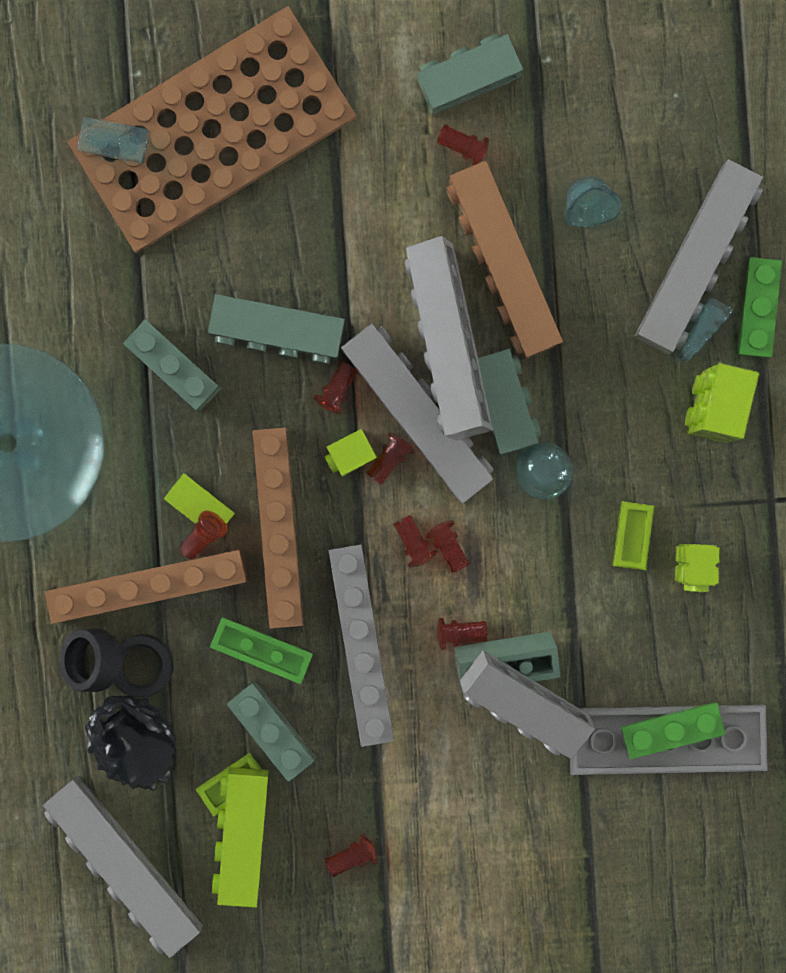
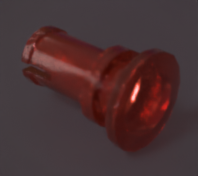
[437,124,490,166]
[313,362,358,414]
[366,432,415,485]
[179,510,228,559]
[393,515,438,568]
[425,520,470,573]
[437,618,488,650]
[325,833,378,878]

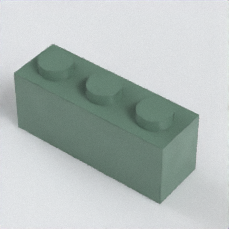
[417,34,523,116]
[123,320,221,412]
[478,349,542,456]
[454,631,560,693]
[227,681,316,782]

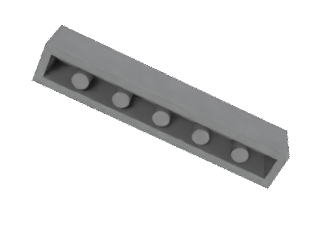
[634,159,763,355]
[405,236,493,441]
[341,324,494,504]
[329,544,394,747]
[42,776,203,958]

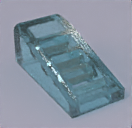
[678,298,734,363]

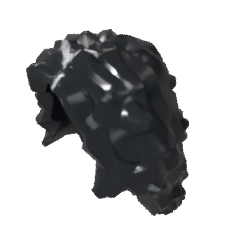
[85,695,177,791]

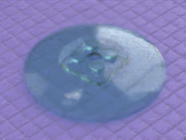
[0,344,104,542]

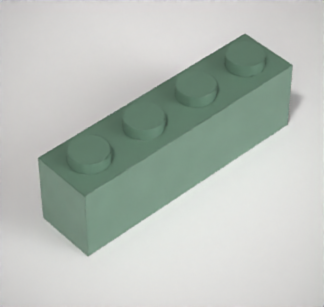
[208,294,345,364]

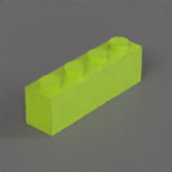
[212,767,269,908]

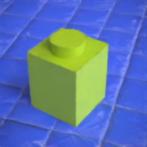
[324,429,377,477]

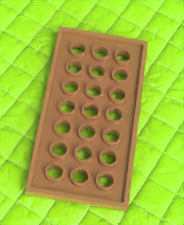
[67,6,357,254]

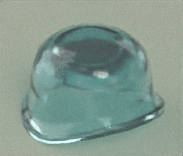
[565,176,622,227]
[516,443,573,500]

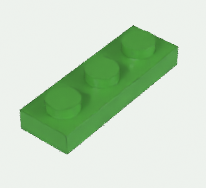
[737,257,782,359]
[210,617,313,684]
[620,702,726,760]

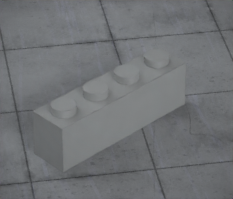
[460,650,595,759]

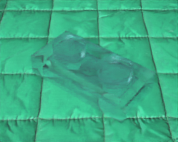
[77,117,150,164]

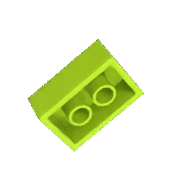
[685,363,759,443]

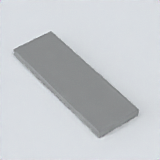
[570,704,767,775]

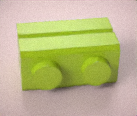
[675,544,719,592]

